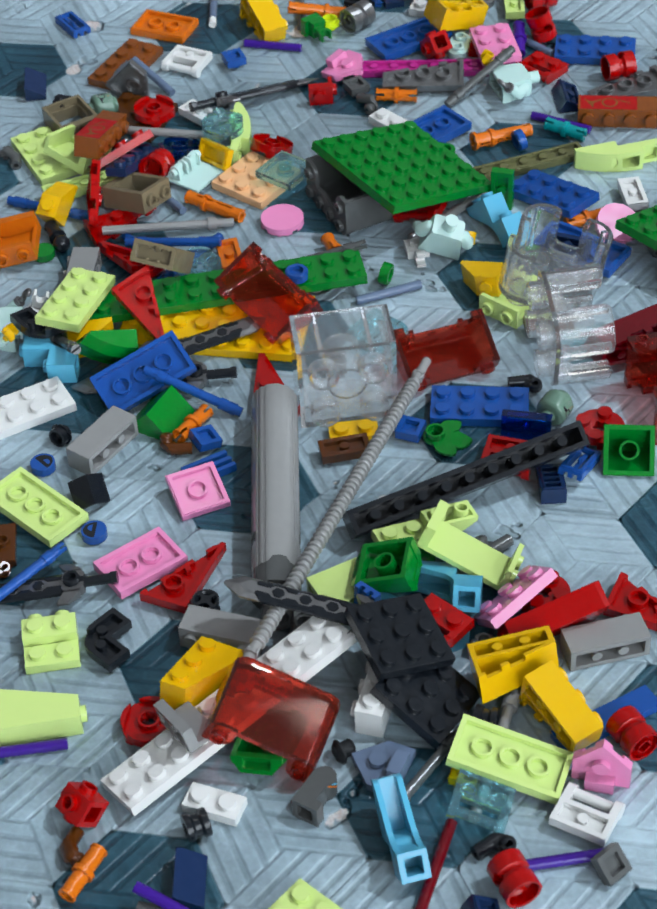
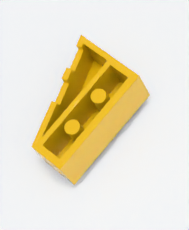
[239,0,288,42]
[423,0,489,31]
[467,625,559,704]
[160,636,244,710]
[519,660,604,753]

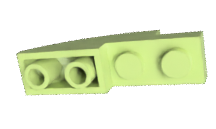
[226,102,252,166]
[574,138,657,172]
[371,500,479,544]

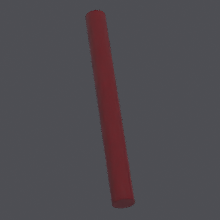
[415,818,457,909]

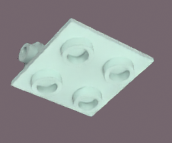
[166,150,224,193]

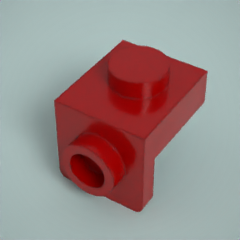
[308,76,337,106]

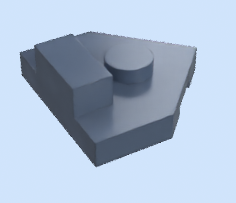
[351,741,416,792]

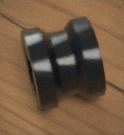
[192,589,221,611]
[473,704,500,725]
[180,807,213,843]

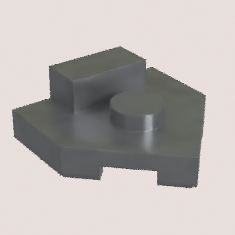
[105,59,150,97]

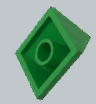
[136,385,195,440]
[602,424,655,476]

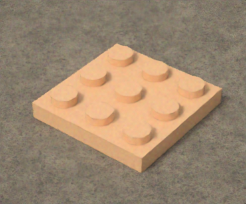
[211,151,301,210]

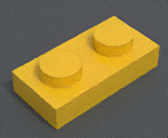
[328,418,378,442]

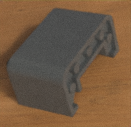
[304,155,393,235]

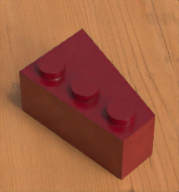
[585,304,657,367]

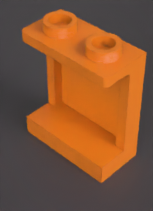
[0,211,41,269]

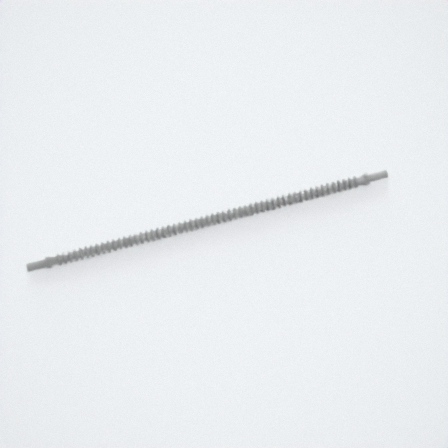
[233,357,431,679]

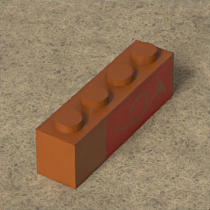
[577,95,657,128]
[74,110,129,160]

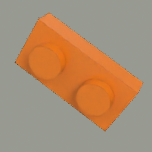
[215,237,245,269]

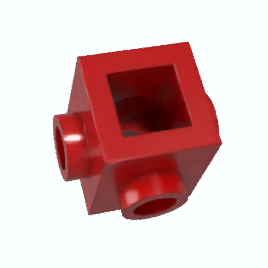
[420,29,453,60]
[55,780,109,827]

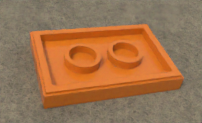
[130,9,199,44]

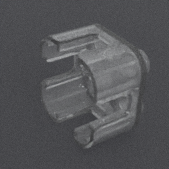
[498,203,613,320]
[524,262,616,386]

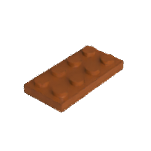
[88,38,163,90]

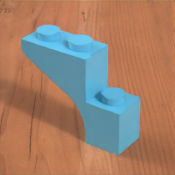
[466,191,530,248]
[19,334,81,383]
[416,561,483,613]
[371,773,432,885]

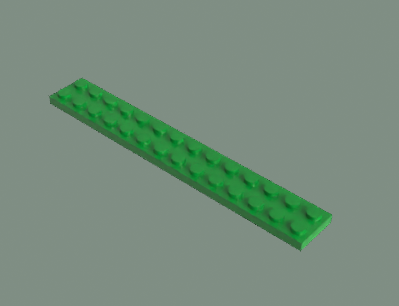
[89,249,368,323]

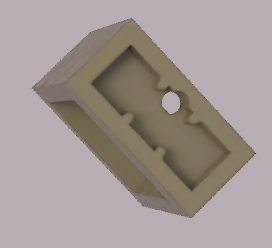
[42,94,98,135]
[101,172,171,214]
[129,238,195,274]

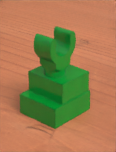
[301,12,332,42]

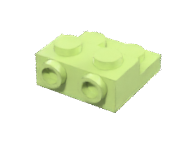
[21,610,81,675]

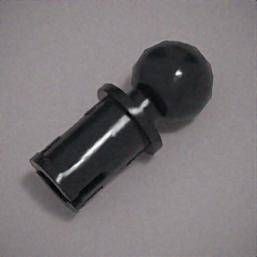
[44,220,70,252]

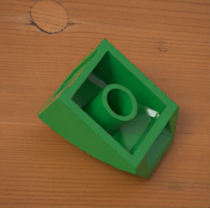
[76,329,139,364]
[350,536,423,593]
[230,710,307,776]

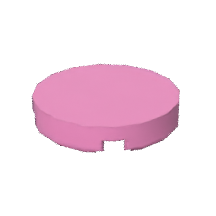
[596,203,635,244]
[261,204,304,237]

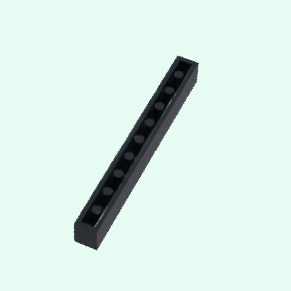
[342,420,590,540]

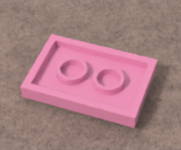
[469,23,522,67]
[93,526,188,600]
[473,565,558,630]

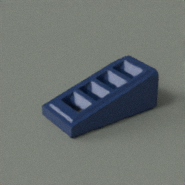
[535,463,567,504]

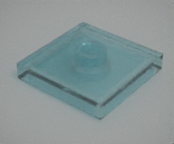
[255,150,306,191]

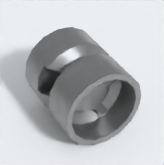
[339,0,376,33]

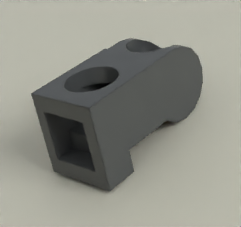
[291,766,338,827]

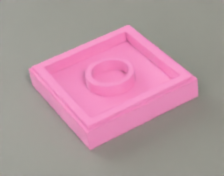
[165,461,231,521]

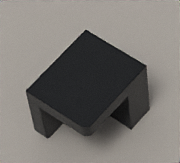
[68,473,110,509]

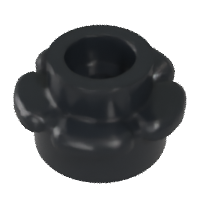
[49,424,72,447]

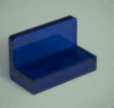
[500,409,552,440]

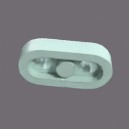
[448,32,470,59]

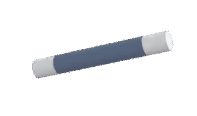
[209,0,218,28]

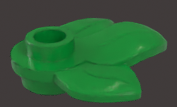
[423,420,472,456]

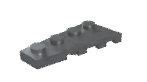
[382,58,464,92]
[587,65,657,96]

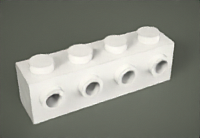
[350,660,391,738]

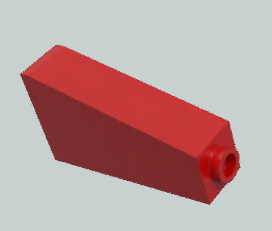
[497,580,610,637]

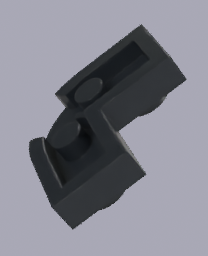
[10,307,67,338]
[85,607,132,673]

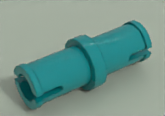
[543,117,588,142]

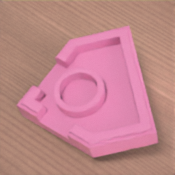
[321,49,363,82]
[571,739,633,795]

